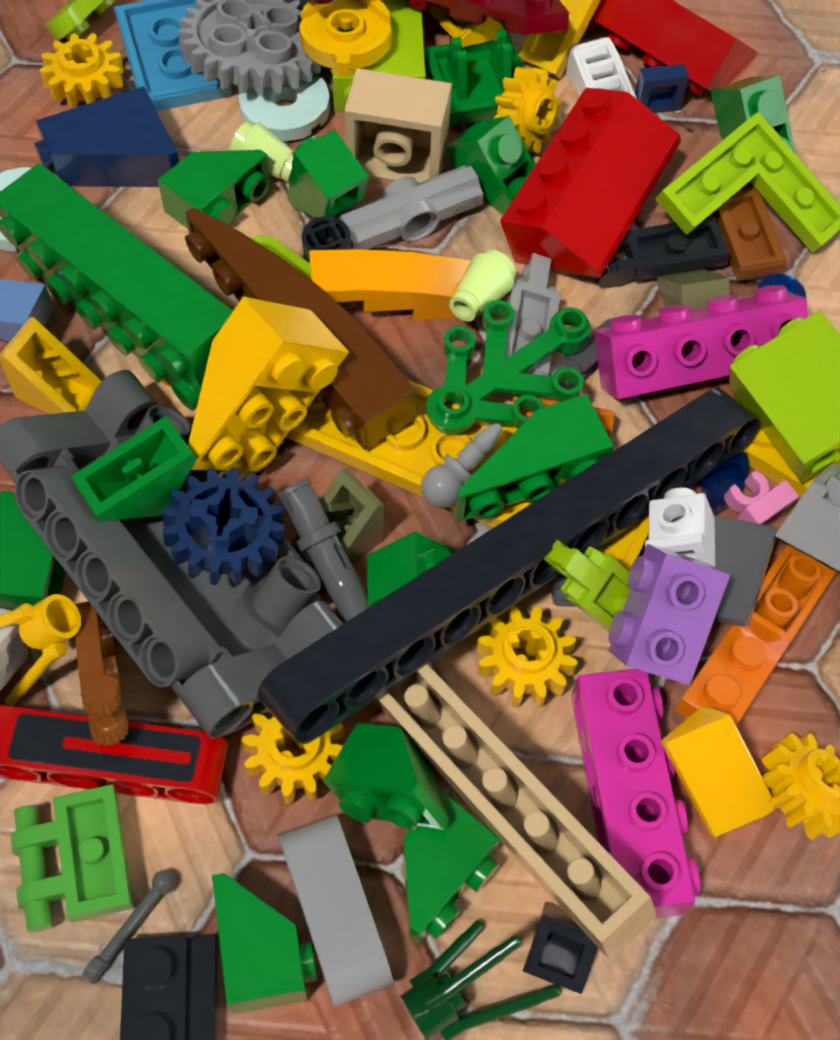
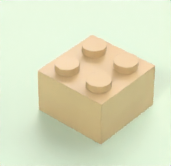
[344,68,452,185]

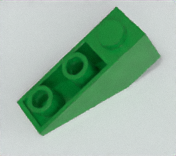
[455,394,614,523]

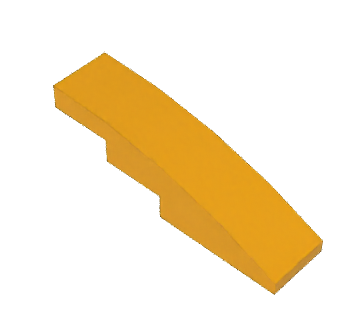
[309,249,507,321]

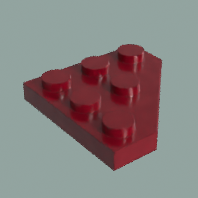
[406,0,569,35]

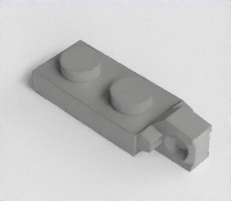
[502,253,561,376]

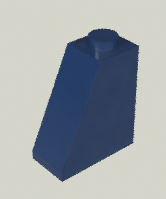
[34,86,179,187]

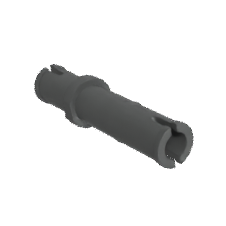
[277,478,370,623]

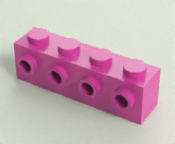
[594,285,808,399]
[571,669,700,918]

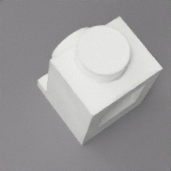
[645,488,715,566]

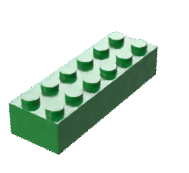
[0,163,233,411]

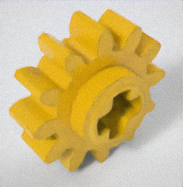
[40,33,124,108]
[493,67,562,153]
[476,606,578,707]
[242,713,344,804]
[761,733,840,840]

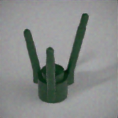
[400,920,561,1040]

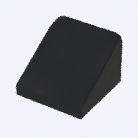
[522,902,598,994]

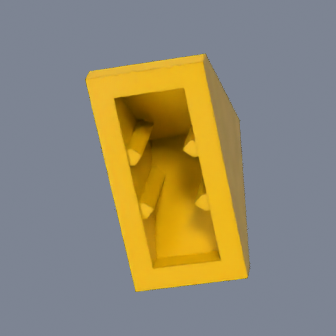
[0,317,102,414]

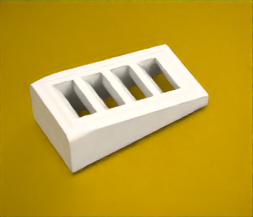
[566,37,637,99]

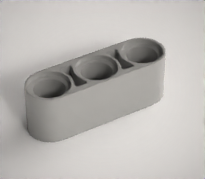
[278,814,394,1007]

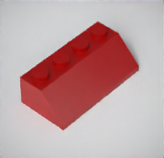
[587,0,758,95]
[500,87,681,278]

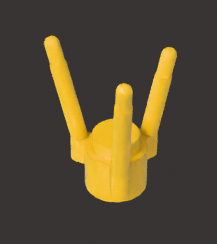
[0,594,81,706]

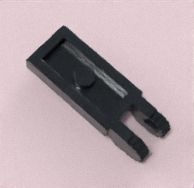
[595,216,731,289]

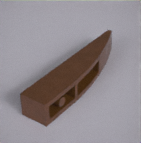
[185,208,417,451]

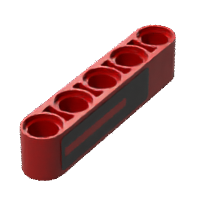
[0,705,229,805]

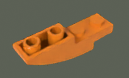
[675,543,836,726]

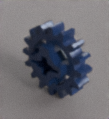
[162,468,285,585]

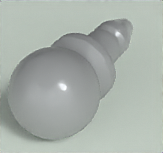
[421,423,502,508]

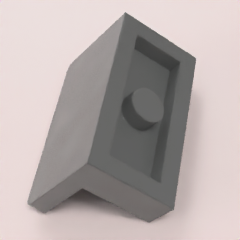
[714,515,776,627]

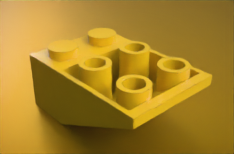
[188,297,349,472]

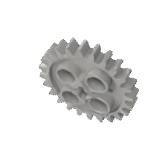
[179,0,322,95]

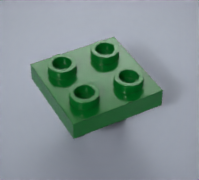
[424,29,523,127]

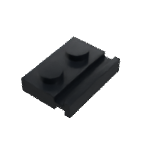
[120,935,218,1040]

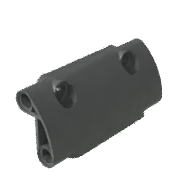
[0,370,343,739]

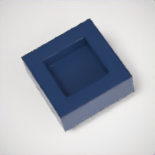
[635,64,689,113]

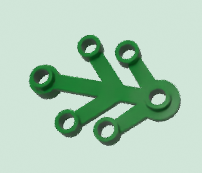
[426,300,591,435]

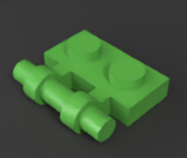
[10,784,134,932]

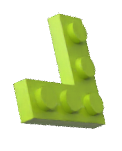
[655,111,840,253]

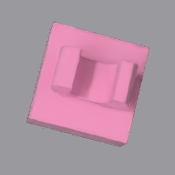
[724,470,800,525]

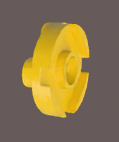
[299,0,392,77]

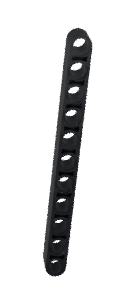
[257,387,761,744]

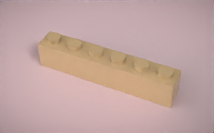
[373,664,657,961]

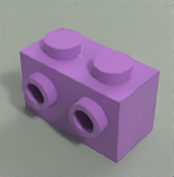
[608,543,730,685]

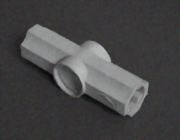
[336,165,483,250]

